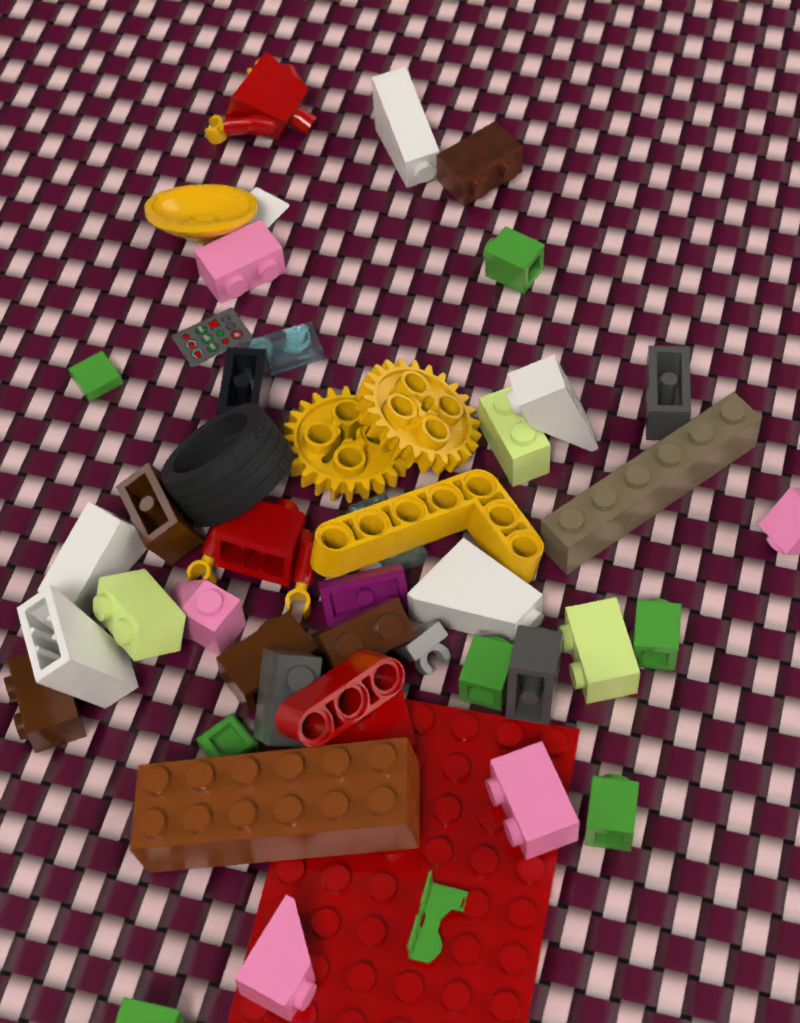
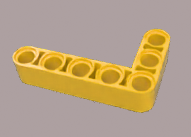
[310,469,544,583]

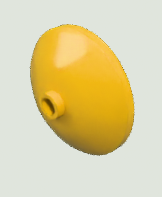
[144,184,257,244]

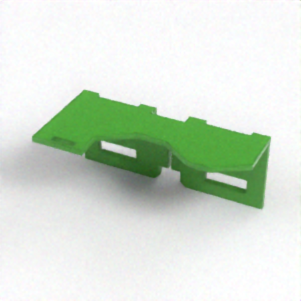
[407,870,468,964]

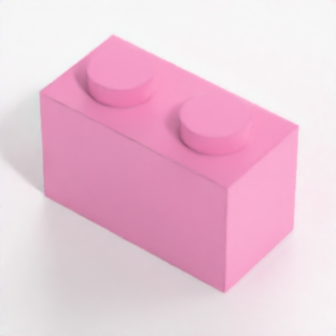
[194,219,286,304]
[485,741,580,860]

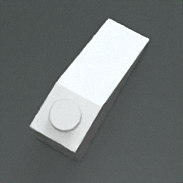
[506,354,599,452]

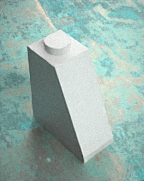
[371,67,440,188]
[37,501,148,616]
[407,537,544,645]
[17,585,139,709]

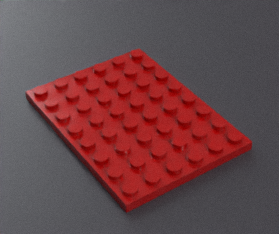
[227,699,580,1023]

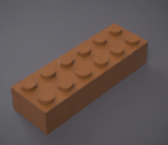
[130,737,419,873]

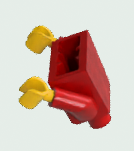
[204,51,317,144]
[187,498,315,618]

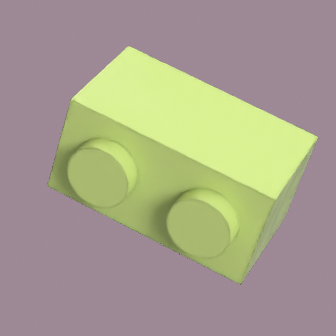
[479,386,551,487]
[92,569,186,661]
[558,597,640,704]

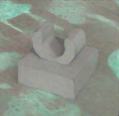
[392,621,451,675]

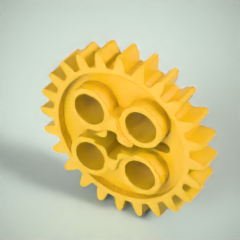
[355,358,482,475]
[283,386,407,503]

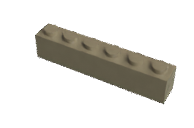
[540,392,762,575]

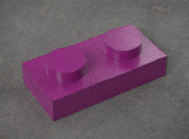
[317,563,408,626]

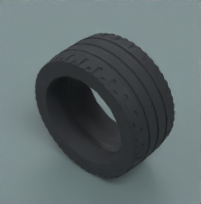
[160,403,294,528]

